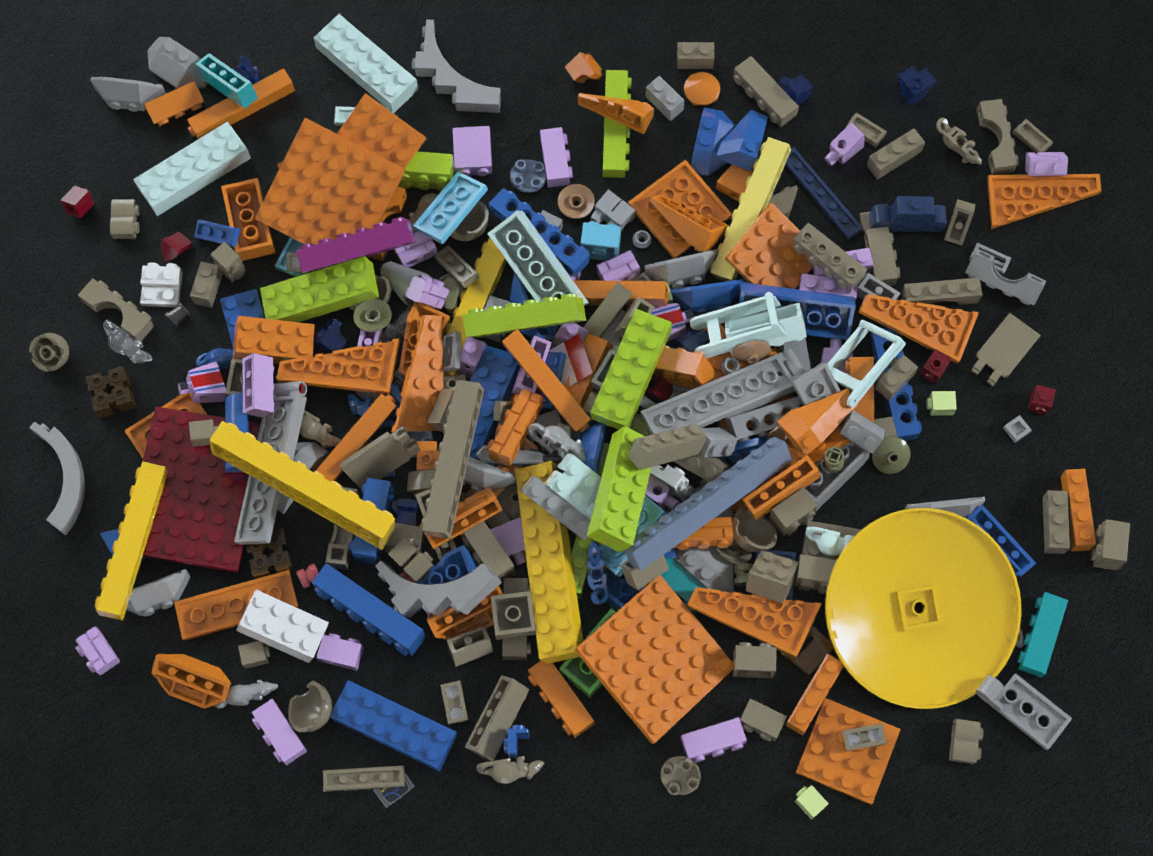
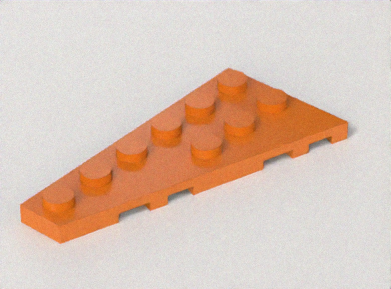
[987,174,1101,229]
[858,294,979,363]
[391,315,444,432]
[276,338,400,394]
[687,587,821,658]

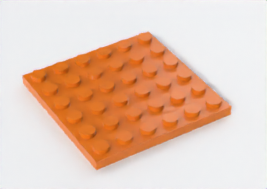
[255,118,406,245]
[574,575,733,744]

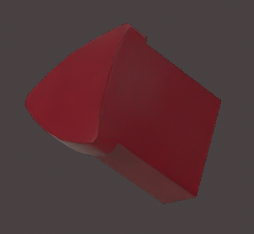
[161,232,192,261]

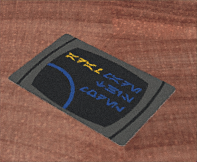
[373,772,415,808]

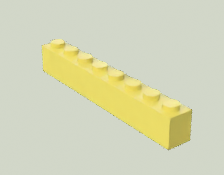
[710,137,791,282]

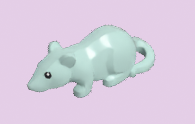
[805,527,854,556]

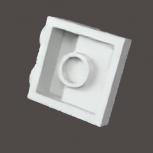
[140,263,183,307]
[650,465,693,501]

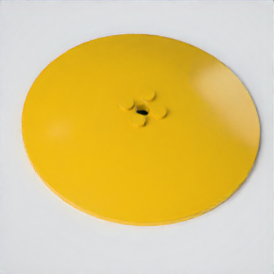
[825,508,1021,709]

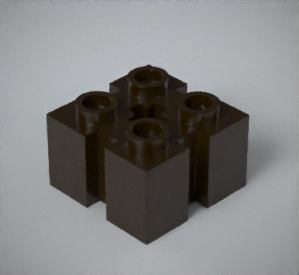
[86,366,137,418]
[246,529,294,579]

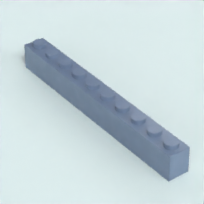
[624,437,793,571]

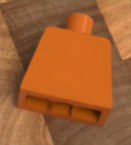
[716,165,753,202]

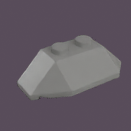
[148,37,208,89]
[91,77,166,111]
[644,249,719,289]
[277,441,329,514]
[463,456,516,492]
[904,497,985,519]
[672,546,734,593]
[126,569,190,616]

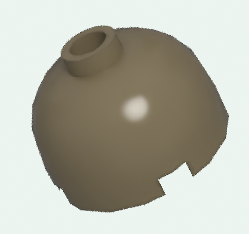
[29,333,70,371]

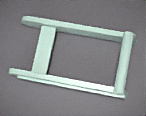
[690,292,786,359]
[827,320,905,408]

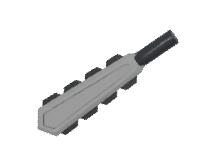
[476,445,563,467]

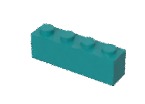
[195,53,258,109]
[661,558,706,614]
[1017,592,1068,677]

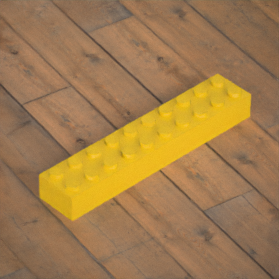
[209,421,395,550]
[515,461,583,664]

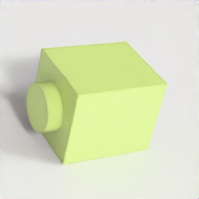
[926,391,956,416]
[795,785,828,820]

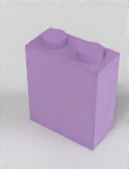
[453,126,492,176]

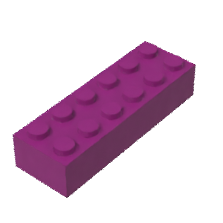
[296,217,416,273]

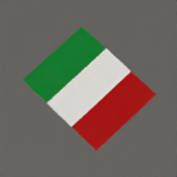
[549,334,593,386]

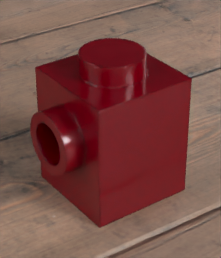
[61,186,94,218]
[920,349,951,383]
[644,375,674,404]
[1028,385,1056,414]

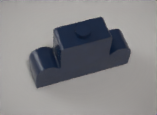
[869,196,947,232]

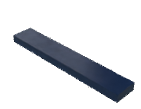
[785,147,863,241]

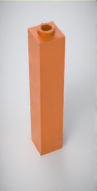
[187,68,295,139]
[573,280,669,306]
[502,329,591,433]
[316,393,397,482]

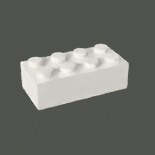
[236,590,329,663]

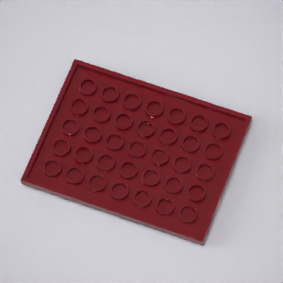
[142,406,261,573]

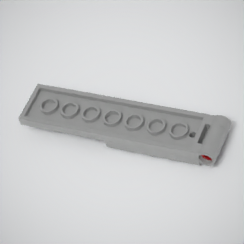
[640,349,806,435]
[234,381,307,545]

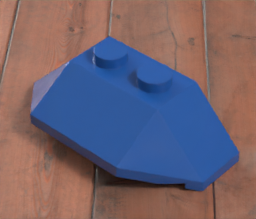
[691,108,736,177]
[510,273,559,340]
[670,279,745,315]
[574,422,608,474]
[967,505,1036,576]

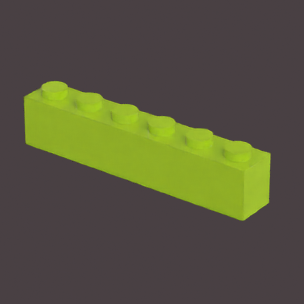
[603,70,631,178]

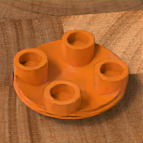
[684,72,720,106]

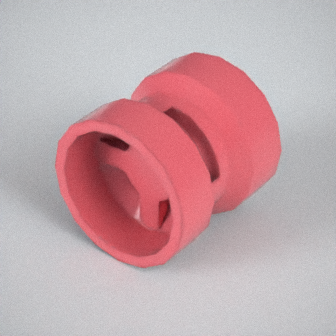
[296,563,319,589]

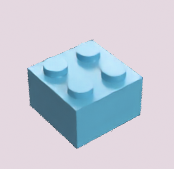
[581,221,621,261]

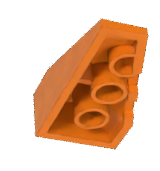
[578,93,654,134]
[649,194,729,252]
[399,302,450,376]
[777,389,858,455]

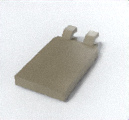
[971,313,1040,387]
[340,426,421,490]

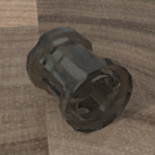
[165,302,190,327]

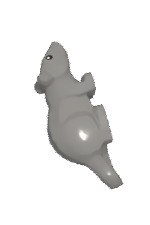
[528,423,586,461]
[215,680,278,709]

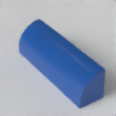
[225,393,249,473]

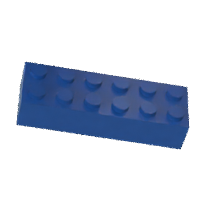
[738,282,856,340]
[469,345,520,461]
[312,563,426,656]
[329,680,457,772]

